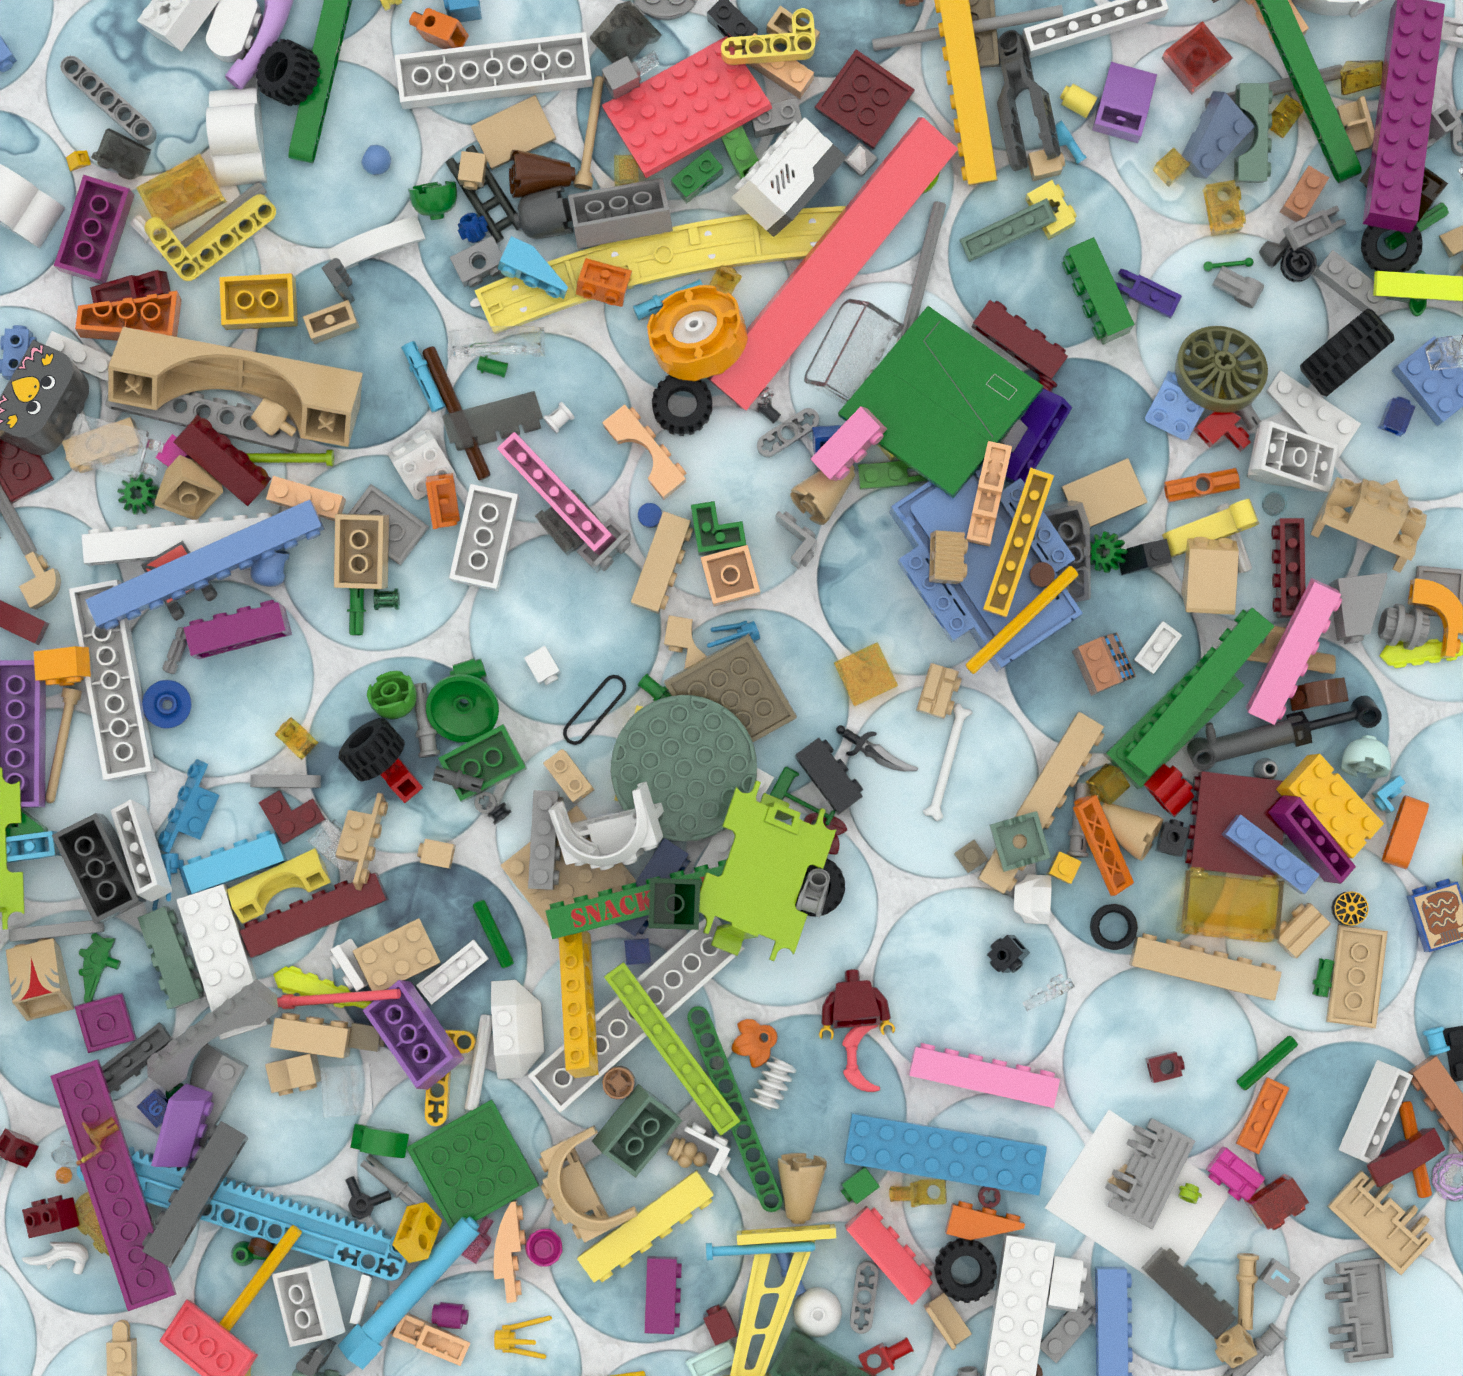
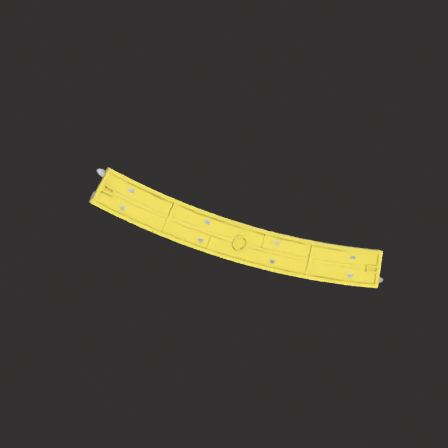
[470,206,846,336]

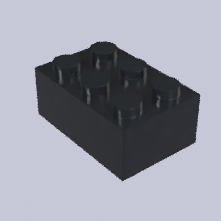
[795,737,863,815]

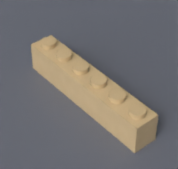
[1129,933,1282,1001]

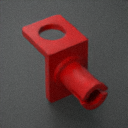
[858,1337,914,1376]

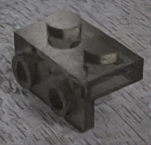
[91,128,151,180]

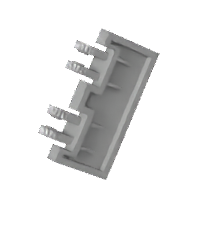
[1105,1118,1195,1229]
[1323,1258,1394,1363]

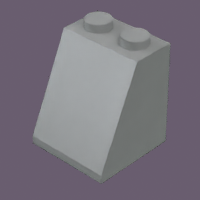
[1329,573,1387,644]

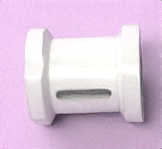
[543,402,575,434]

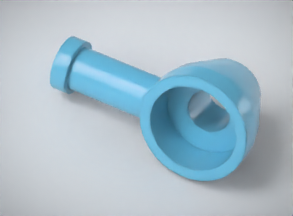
[1055,120,1087,164]

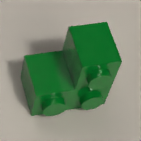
[691,501,746,556]

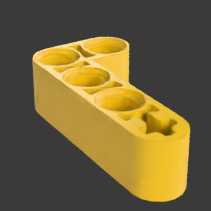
[425,1029,476,1126]

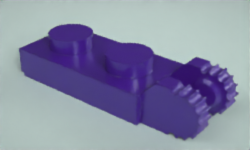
[1115,269,1182,319]

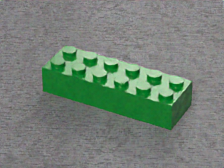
[1104,657,1245,789]

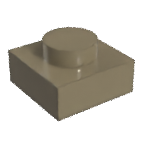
[954,840,988,873]

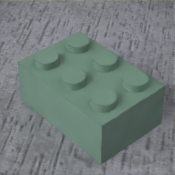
[592,1084,683,1178]

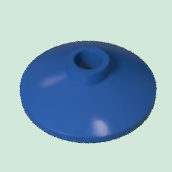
[142,680,192,728]

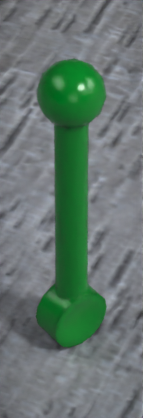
[1203,258,1254,272]

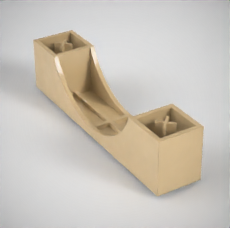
[108,327,363,447]

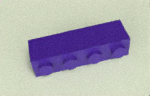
[1005,389,1073,484]

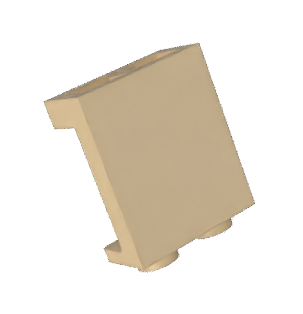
[543,749,595,804]

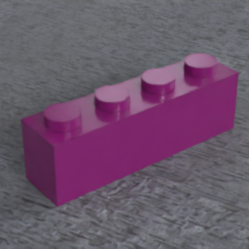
[1268,795,1356,884]

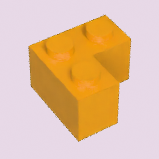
[33,646,91,686]

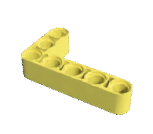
[144,194,276,281]

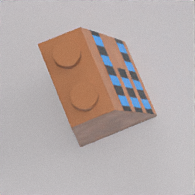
[1072,632,1136,696]

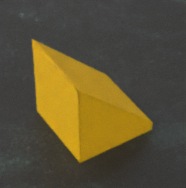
[66,150,91,171]

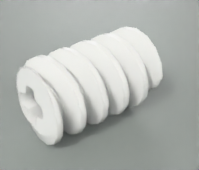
[749,1055,797,1110]

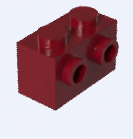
[22,1195,80,1238]

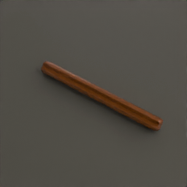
[422,346,490,480]

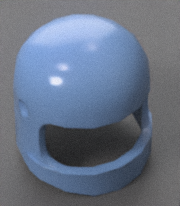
[250,551,290,587]

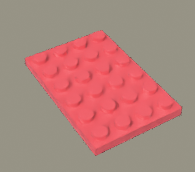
[602,36,772,178]

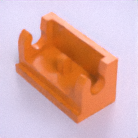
[426,473,460,529]

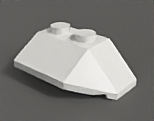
[491,980,545,1079]

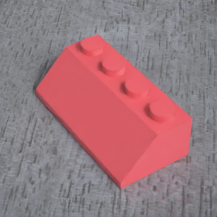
[845,1206,933,1305]

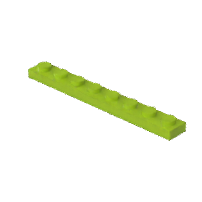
[604,961,740,1136]

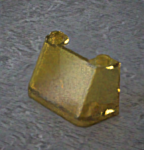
[1176,867,1284,943]

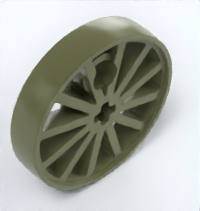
[1175,326,1268,412]

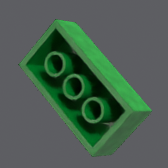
[1062,237,1135,345]

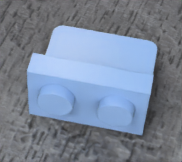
[1145,370,1211,440]

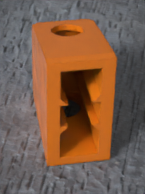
[409,8,469,49]

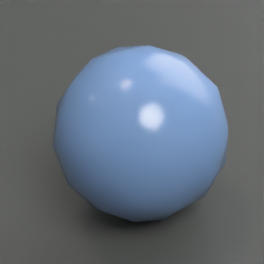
[361,145,391,175]

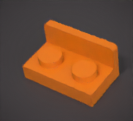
[576,258,632,307]

